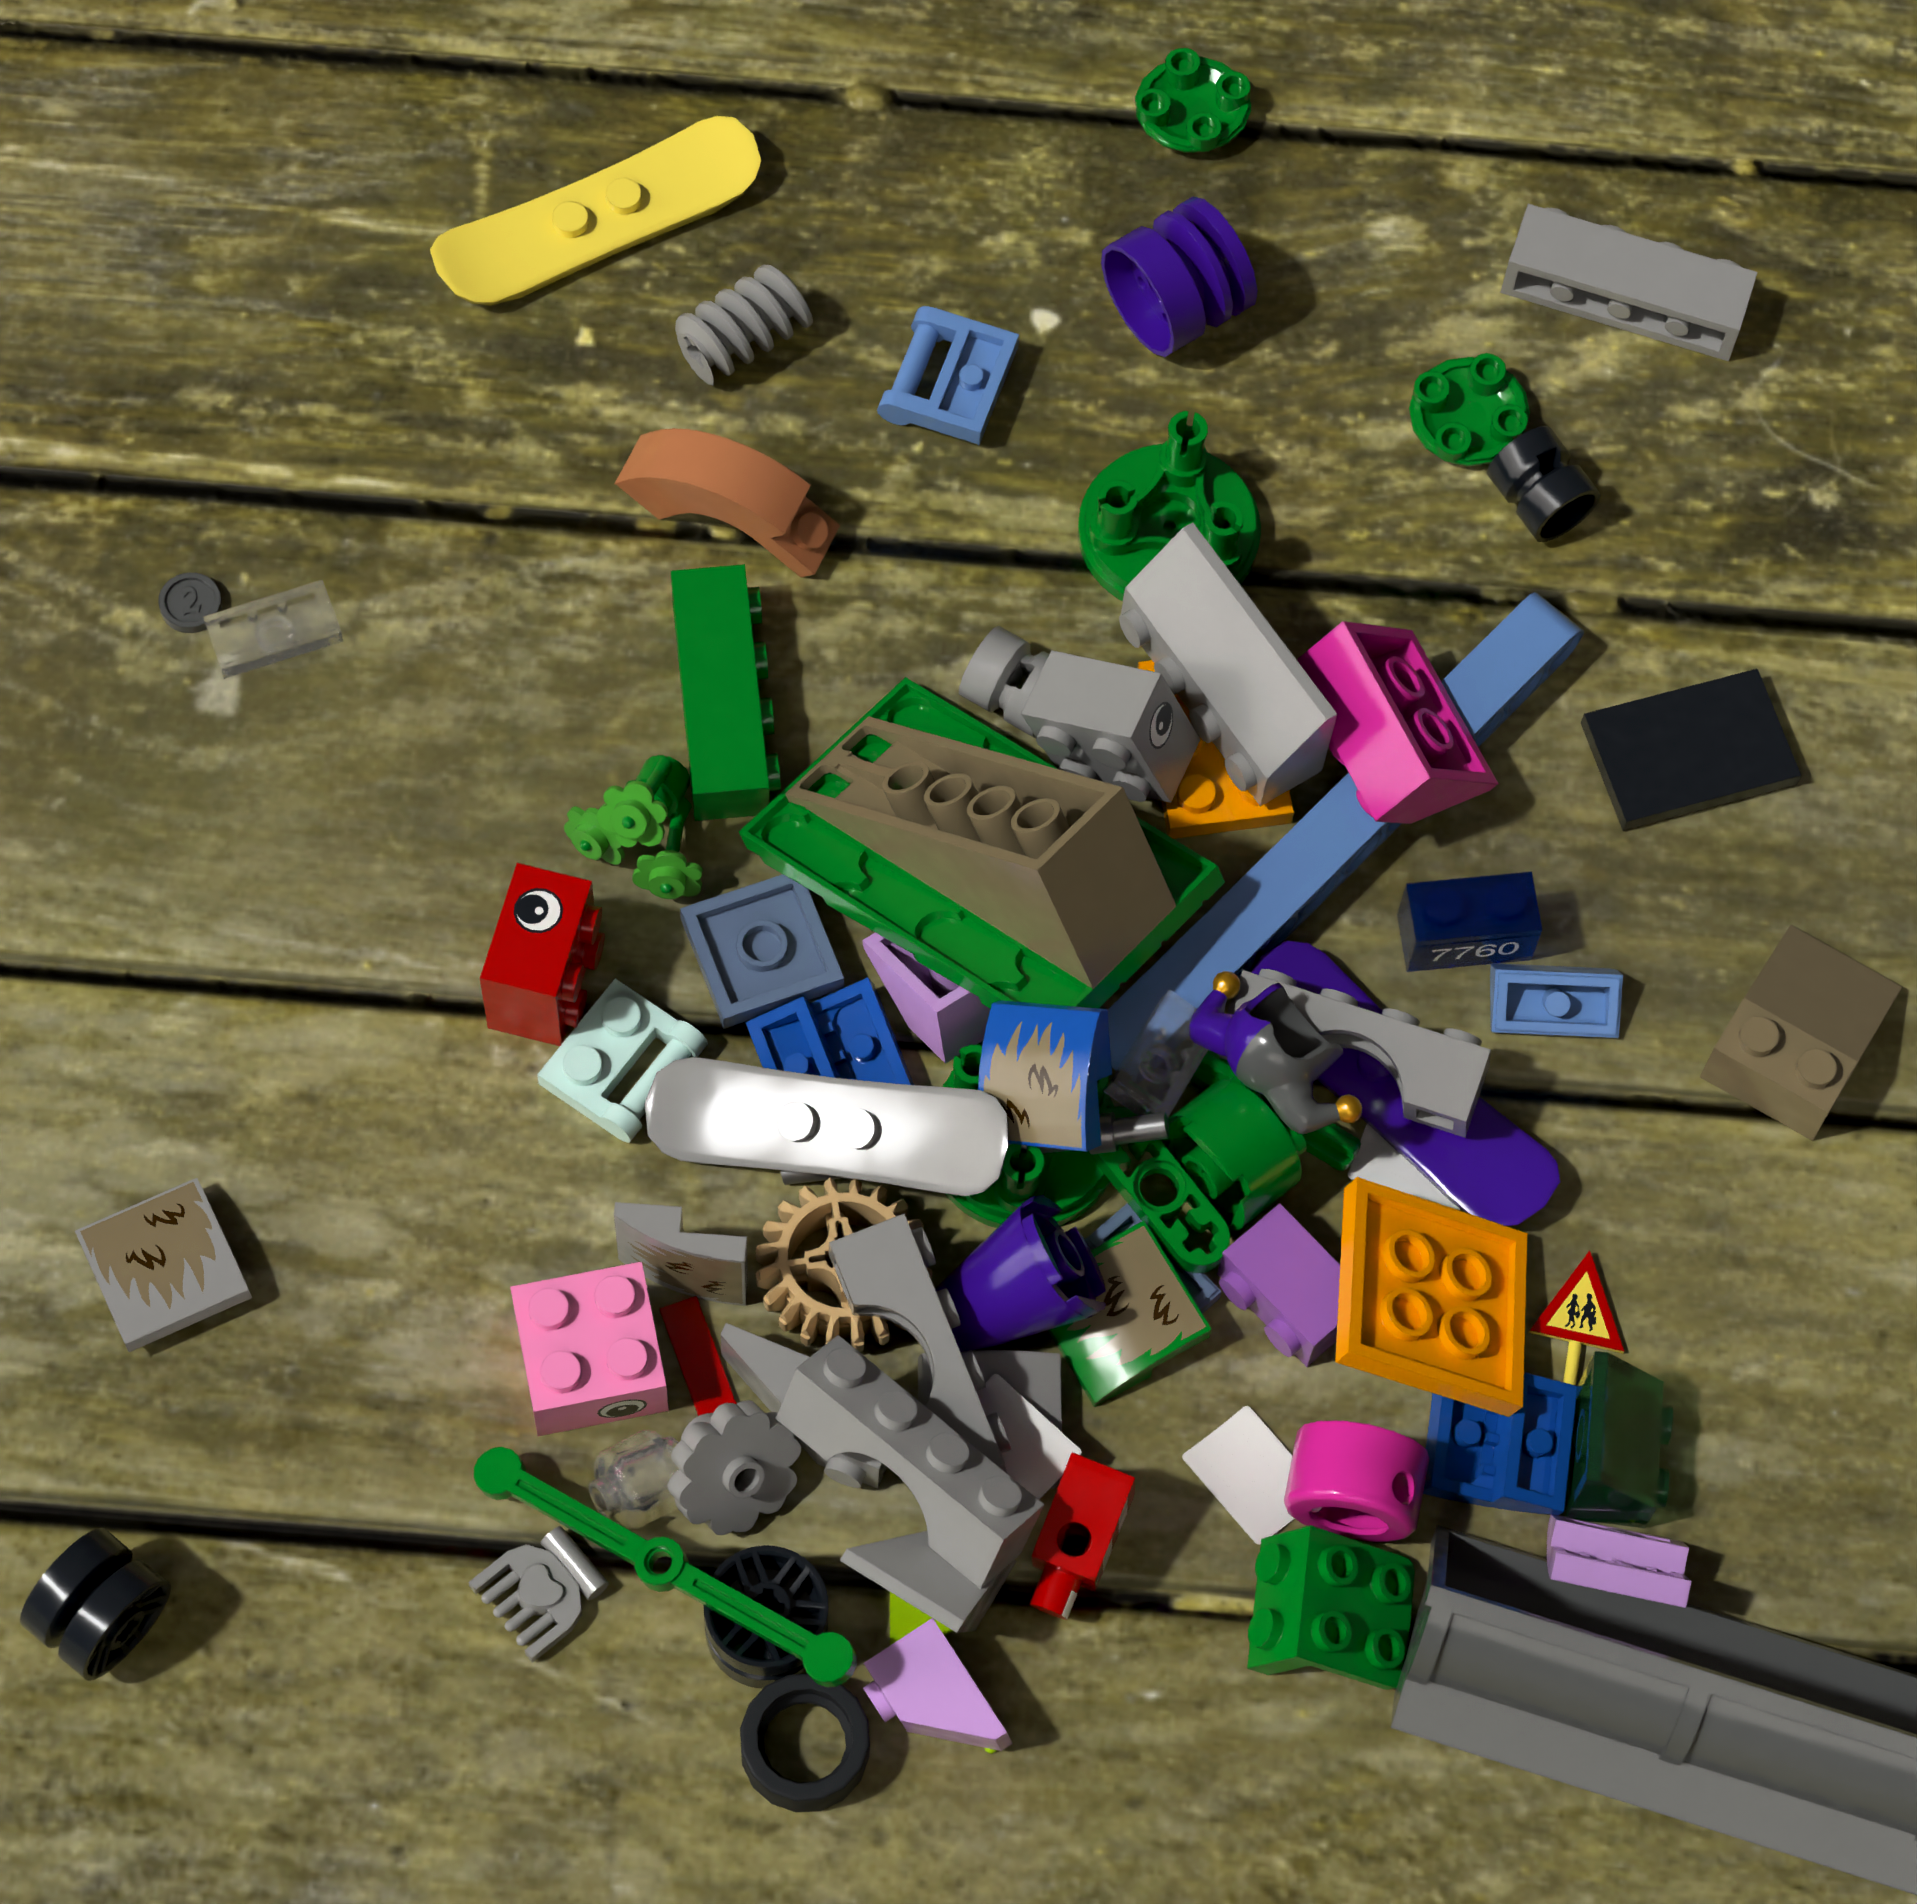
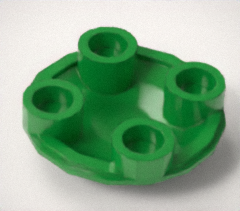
[1135,48,1251,152]
[1409,353,1530,466]

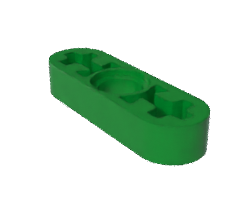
[1089,1106,1230,1274]

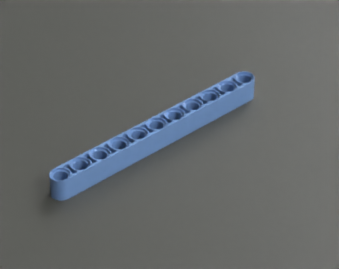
[1108,592,1584,1086]

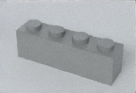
[1500,204,1758,362]

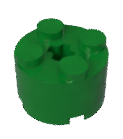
[1160,1076,1307,1231]

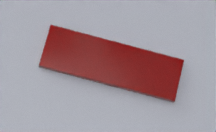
[659,1296,736,1416]

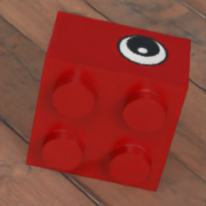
[480,863,605,1046]

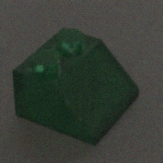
[1566,1351,1673,1528]

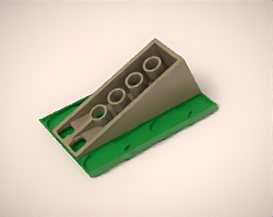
[739,677,1225,1009]

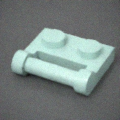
[537,978,708,1143]

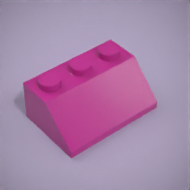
[1297,621,1499,824]

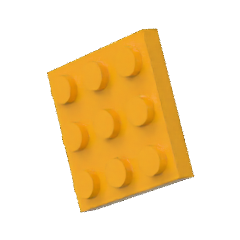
[1335,1177,1527,1417]

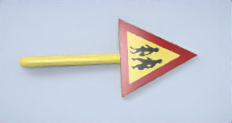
[1528,1250,1625,1386]

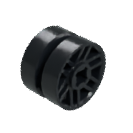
[20,1528,171,1681]
[703,1545,829,1689]

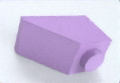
[863,1618,1013,1751]

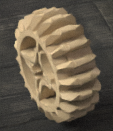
[756,1177,933,1352]

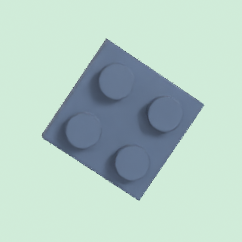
[680,874,844,1029]

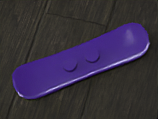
[1251,941,1560,1226]

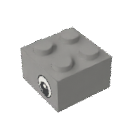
[1021,650,1200,803]

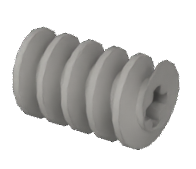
[675,265,813,386]

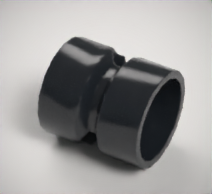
[1487,426,1601,542]

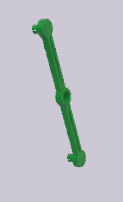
[474,1447,857,1687]

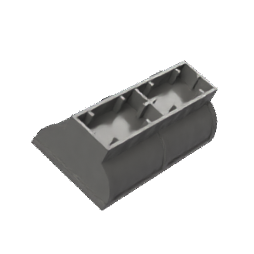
[1391,1525,1917,1895]

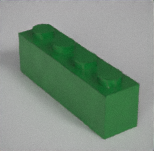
[671,564,781,821]

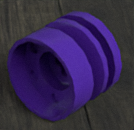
[1101,196,1258,357]

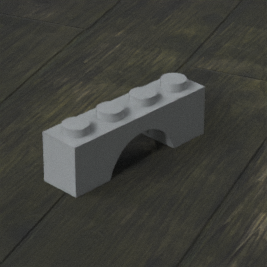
[1219,969,1491,1138]
[829,1214,1011,1470]
[776,1335,1044,1589]

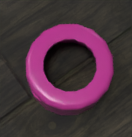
[1284,1421,1429,1542]

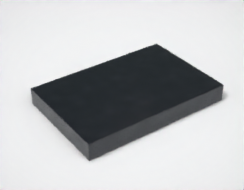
[1581,669,1801,831]

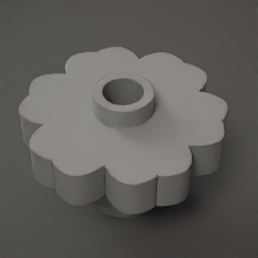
[667,1400,801,1535]

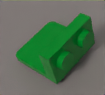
[1247,1525,1415,1690]

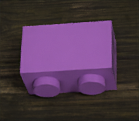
[1217,1203,1340,1367]

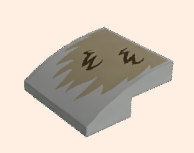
[75,1178,252,1352]
[614,1202,748,1306]

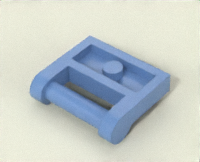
[877,306,1019,445]

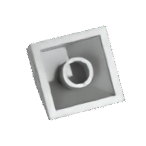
[840,1531,1017,1633]

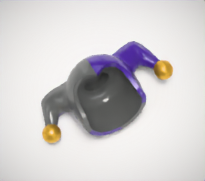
[1189,971,1362,1134]

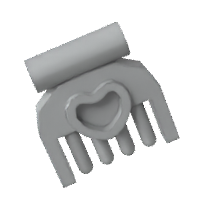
[468,1526,609,1663]

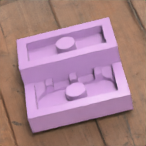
[1547,1514,1691,1608]

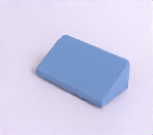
[1490,963,1623,1038]

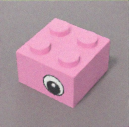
[510,1262,669,1436]

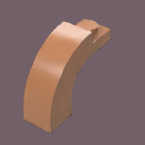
[614,428,840,578]

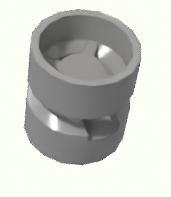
[959,625,1049,738]

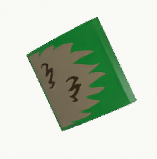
[1048,1220,1212,1407]

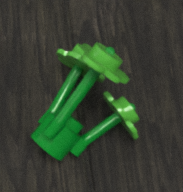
[564,755,703,899]

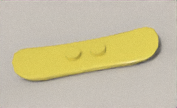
[430,116,762,306]

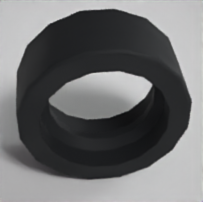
[740,1674,870,1812]

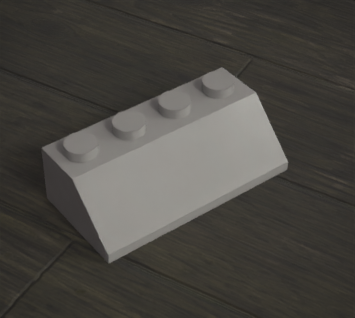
[1119,522,1337,807]

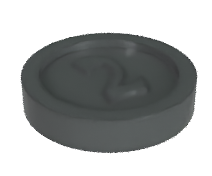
[158,573,222,633]

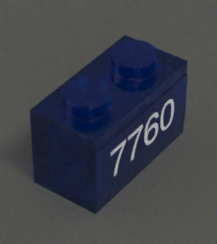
[1397,872,1542,972]

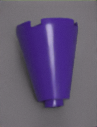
[935,1195,1106,1352]

